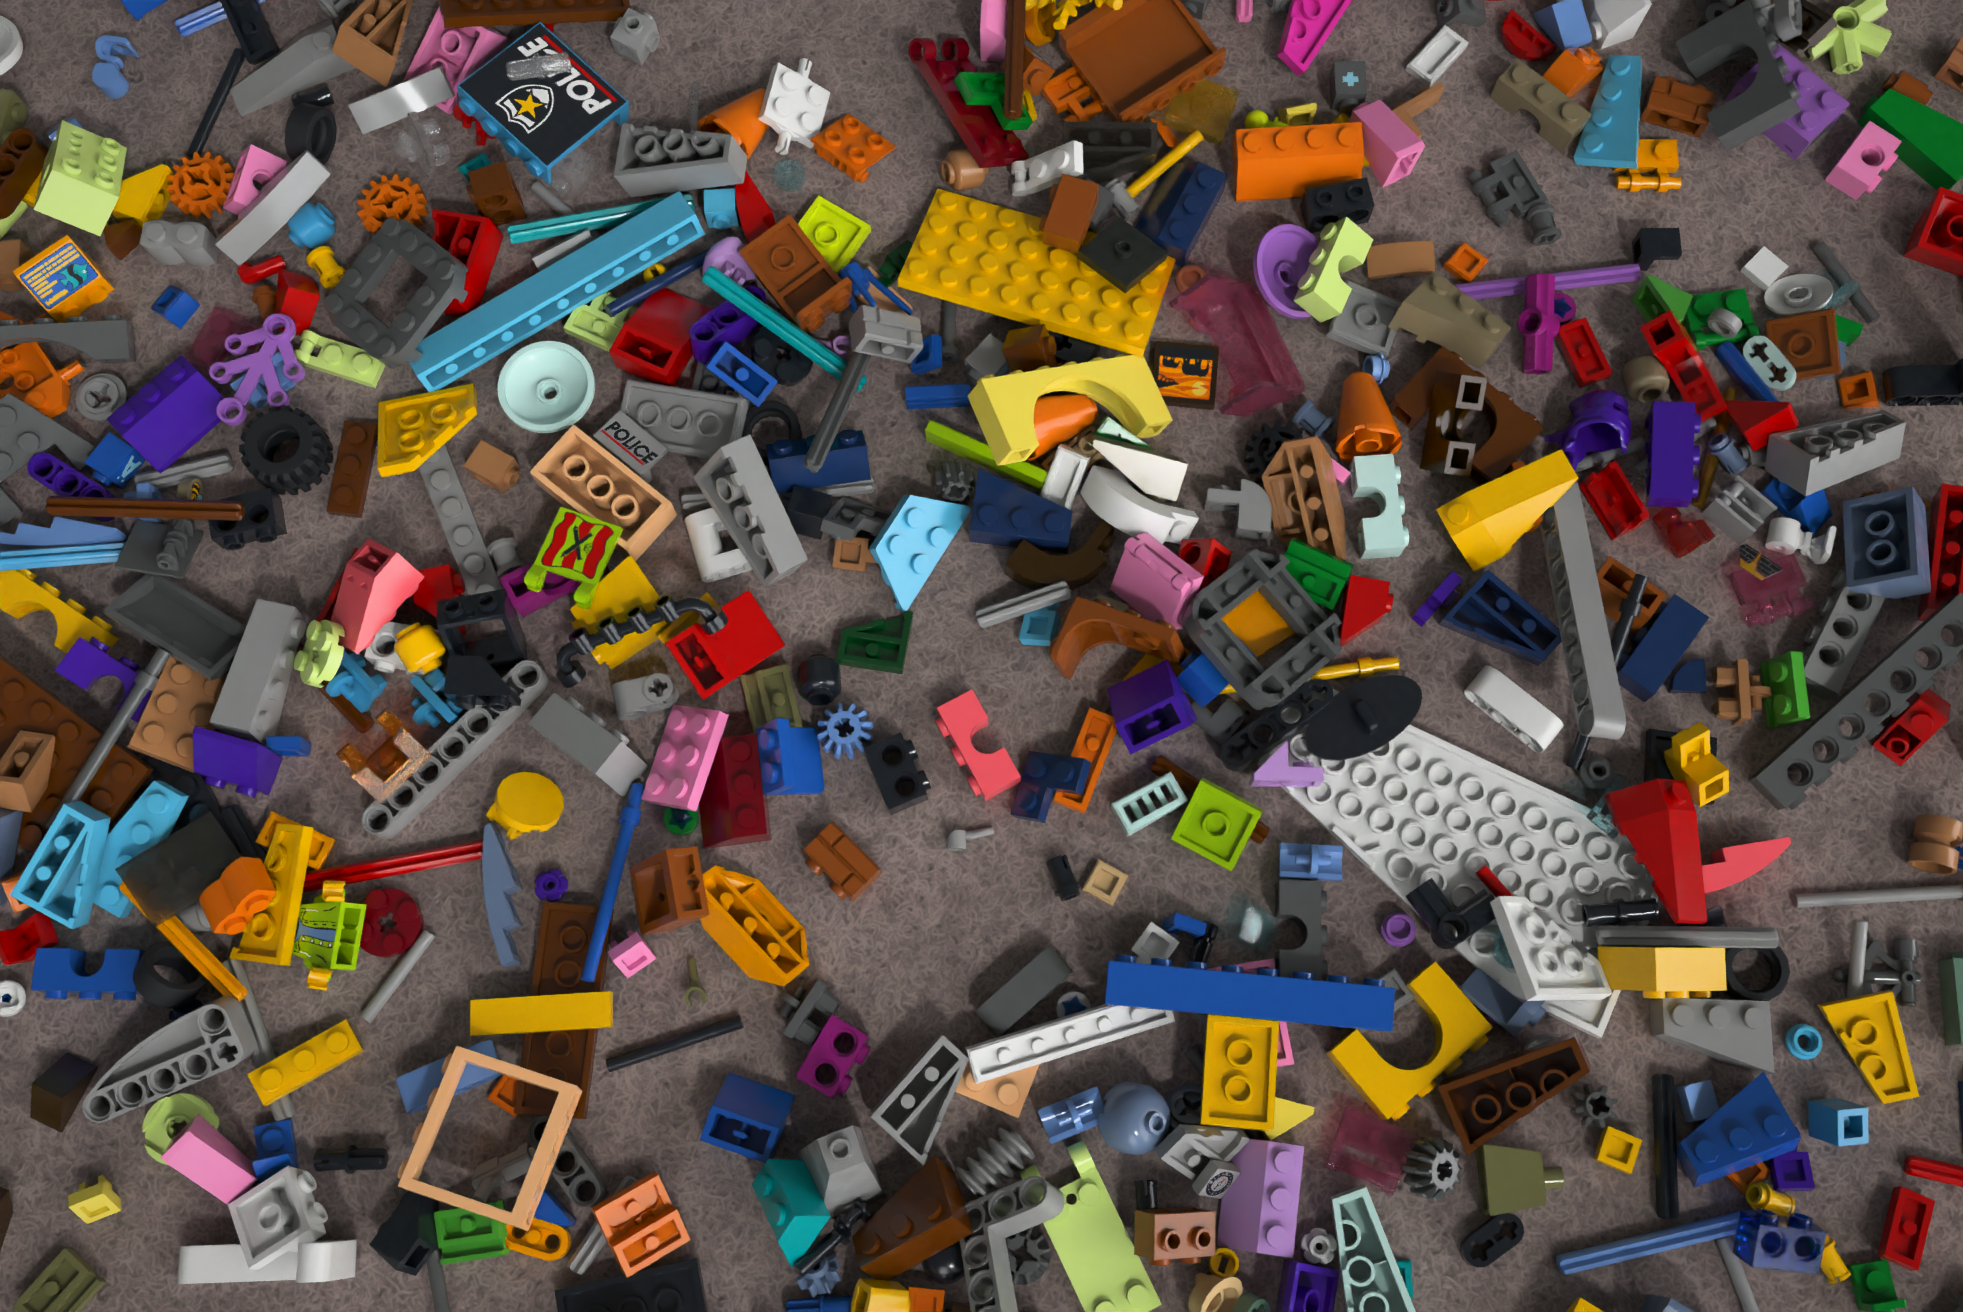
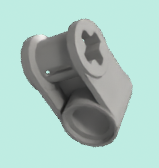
[611,673,680,721]

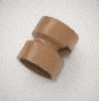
[1907,814,1963,875]

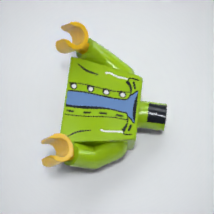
[292,880,367,991]

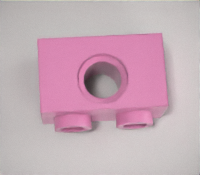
[1825,121,1902,201]
[223,144,287,215]

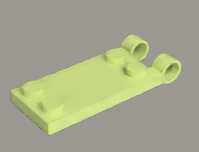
[1019,1140,1162,1312]

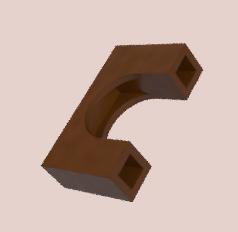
[1389,346,1544,486]

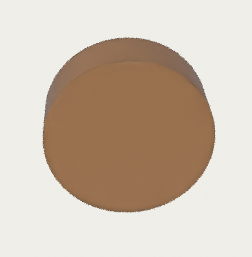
[1175,265,1207,298]

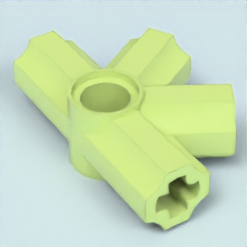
[1803,0,1892,75]

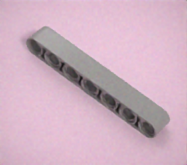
[361,660,549,840]

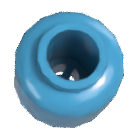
[287,202,336,250]

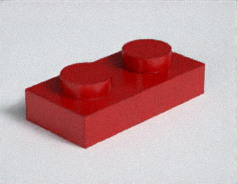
[1555,317,1613,388]
[1877,1186,1935,1271]

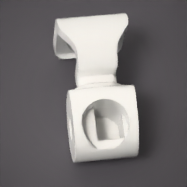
[1765,517,1837,564]

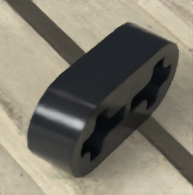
[1460,1213,1524,1268]

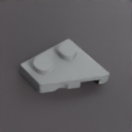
[1155,1124,1250,1181]

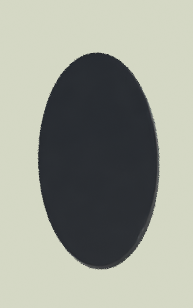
[1305,675,1422,761]

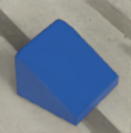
[151,285,200,328]
[534,1190,577,1227]

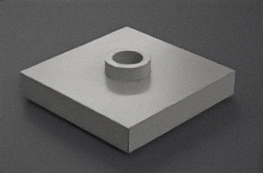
[1326,280,1402,359]

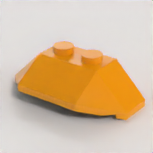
[690,865,810,987]

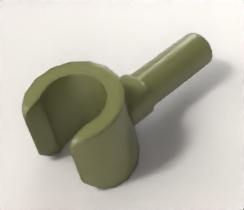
[685,958,708,1007]

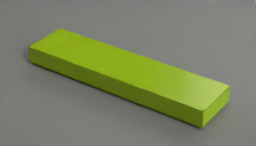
[925,420,1048,492]

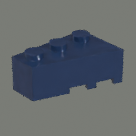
[970,469,1072,554]
[1439,570,1562,666]

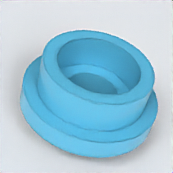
[1785,1024,1822,1060]

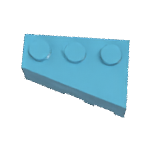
[10,801,111,930]

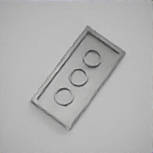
[620,379,749,459]

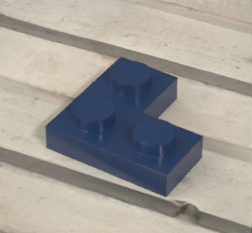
[1010,751,1091,823]

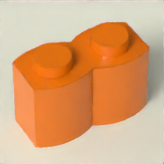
[199,857,276,935]

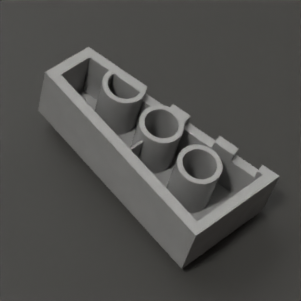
[1765,410,1906,496]

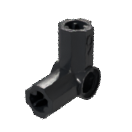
[1406,878,1496,949]

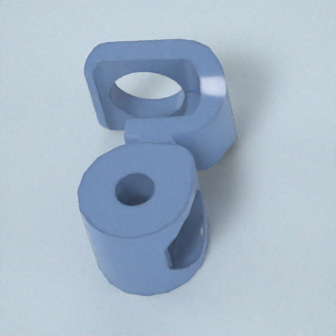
[92,35,140,99]

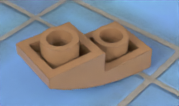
[1367,241,1436,280]

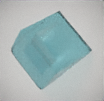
[1235,906,1279,952]

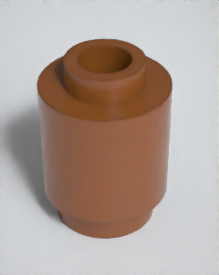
[1881,70,1933,105]

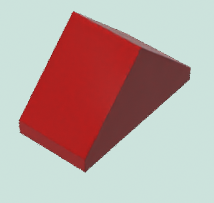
[275,269,320,336]
[1725,400,1799,452]

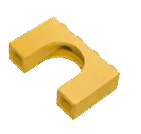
[1325,961,1493,1121]

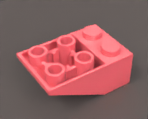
[331,538,424,655]

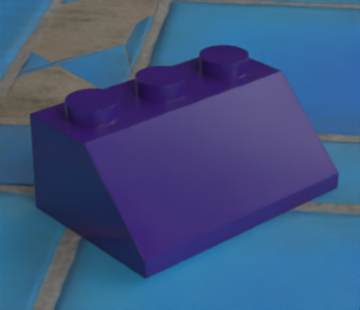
[107,354,225,474]

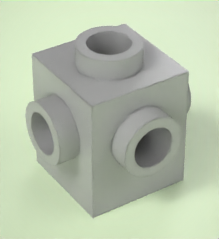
[610,8,660,66]

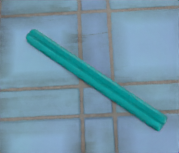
[507,193,695,244]
[702,266,867,392]

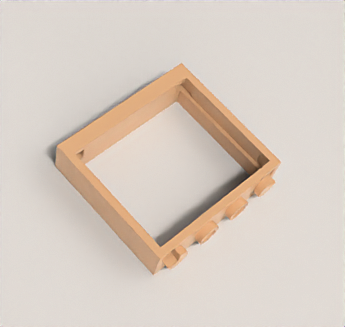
[398,1046,583,1231]

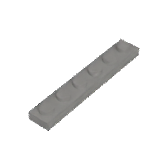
[419,443,504,595]

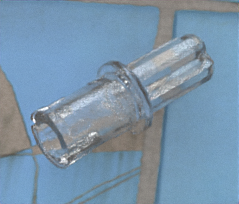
[506,51,571,81]

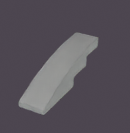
[215,149,331,266]

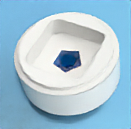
[0,980,26,1017]

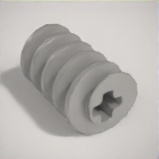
[955,1124,1035,1198]

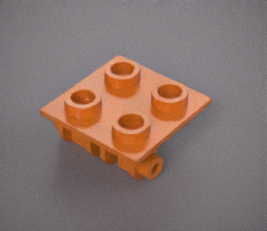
[810,113,896,183]

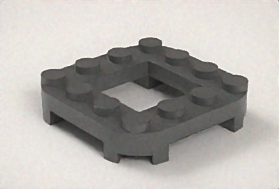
[324,217,469,369]
[1181,549,1342,710]

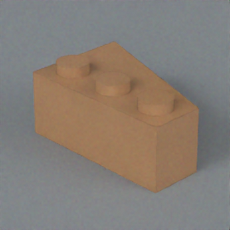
[332,0,413,88]

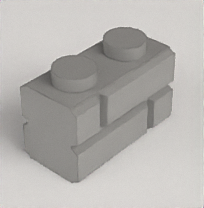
[849,305,923,363]

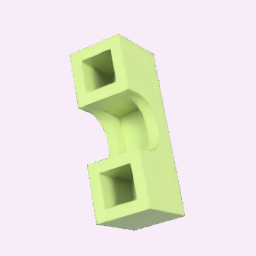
[1293,217,1374,323]

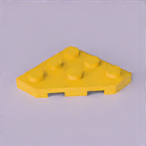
[377,383,478,477]

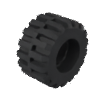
[239,406,334,495]

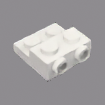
[228,1166,328,1270]

